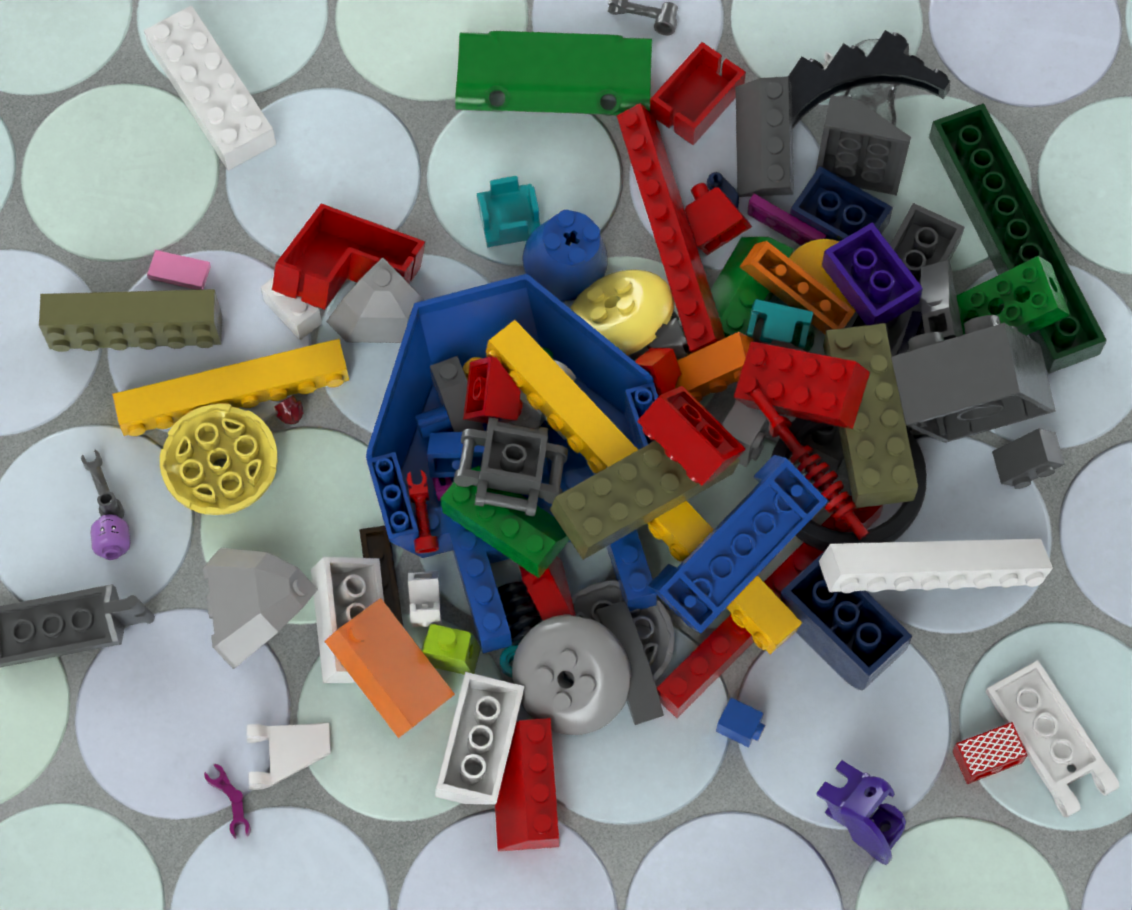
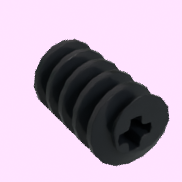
[497,582,542,646]

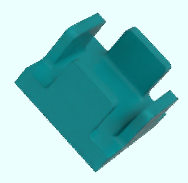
[477,176,540,248]
[746,299,813,349]

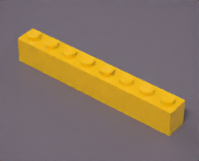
[112,339,349,436]

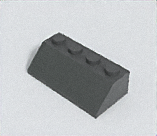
[735,76,794,197]

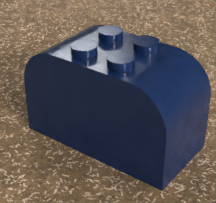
[780,551,912,690]

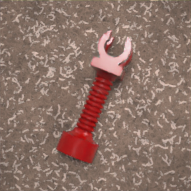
[407,470,439,554]

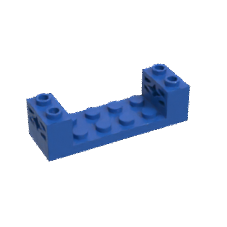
[648,455,828,634]

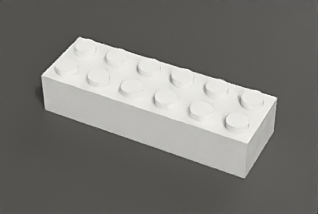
[143,5,276,171]

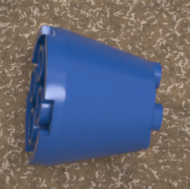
[522,209,608,302]

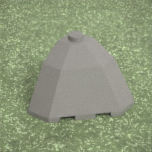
[326,257,424,343]
[203,548,318,669]

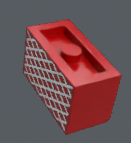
[953,722,1028,784]

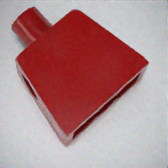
[685,183,752,255]

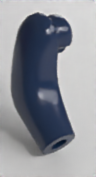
[707,172,739,208]

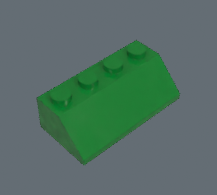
[711,236,794,337]
[440,466,570,578]

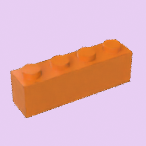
[740,241,856,334]
[675,332,754,402]

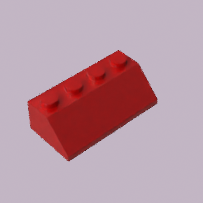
[495,718,559,851]

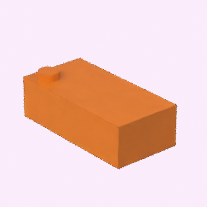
[324,598,455,738]

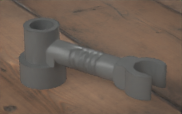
[607,0,678,36]
[81,450,124,519]

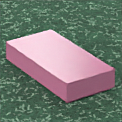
[147,250,211,290]

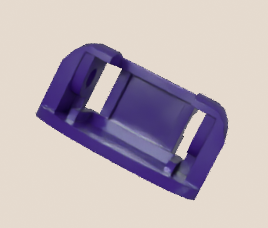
[816,760,906,865]

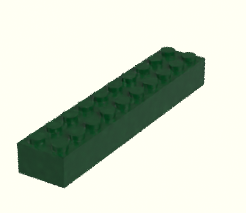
[929,103,1107,374]

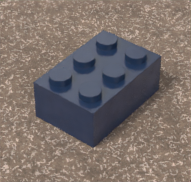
[790,166,893,242]

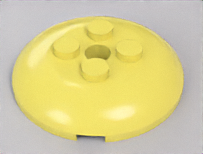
[570,270,674,356]
[160,404,278,515]

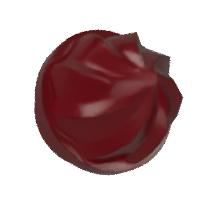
[274,395,303,424]

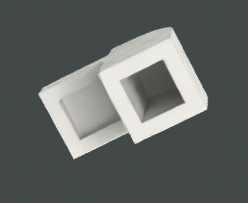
[408,571,442,627]

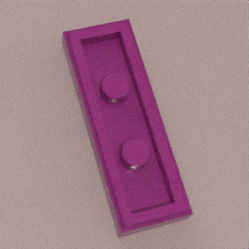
[747,194,826,246]

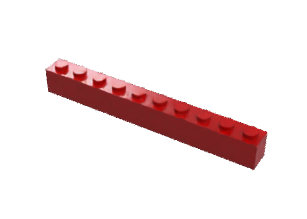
[617,103,726,353]
[657,495,883,718]

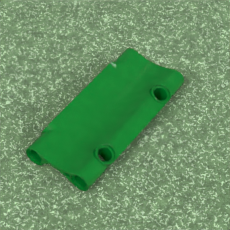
[455,31,652,116]

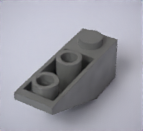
[921,260,963,340]

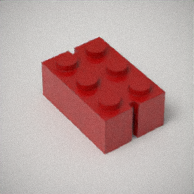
[650,42,746,145]

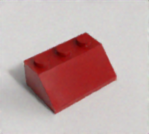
[637,386,746,486]

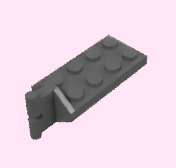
[0,584,155,668]

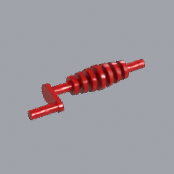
[749,388,869,540]

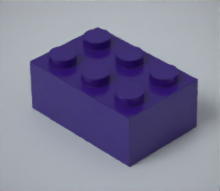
[822,223,923,325]

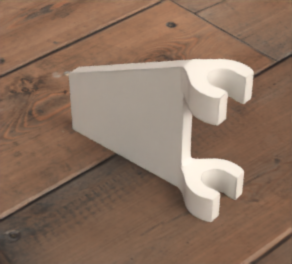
[247,723,331,790]

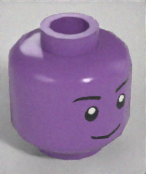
[90,514,130,560]

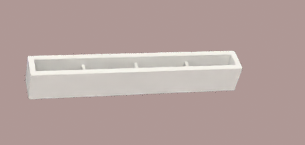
[819,539,1053,593]

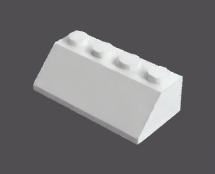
[311,557,384,683]
[435,672,525,804]

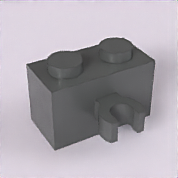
[992,428,1065,489]

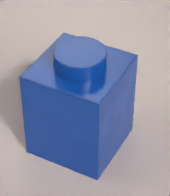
[716,698,766,748]

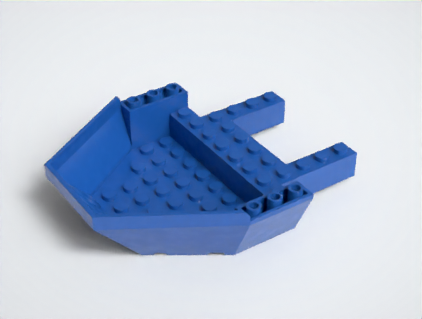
[366,273,658,654]

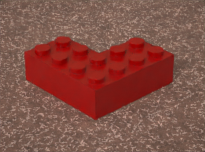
[272,203,426,310]

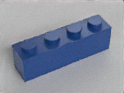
[427,432,549,478]

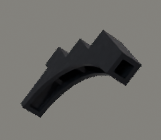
[788,30,950,128]

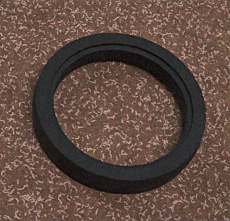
[771,418,927,551]

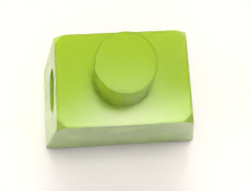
[421,624,481,675]

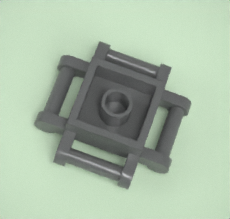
[454,417,568,516]

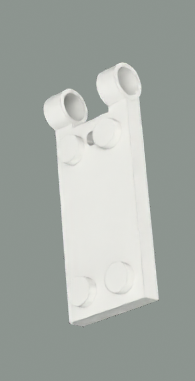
[985,660,1119,818]

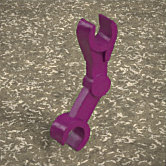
[204,764,251,839]

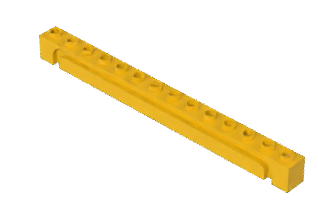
[486,320,802,655]

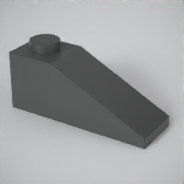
[430,356,485,432]

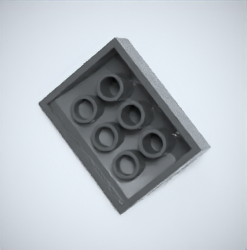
[816,95,911,196]

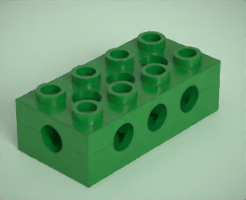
[956,256,1070,336]

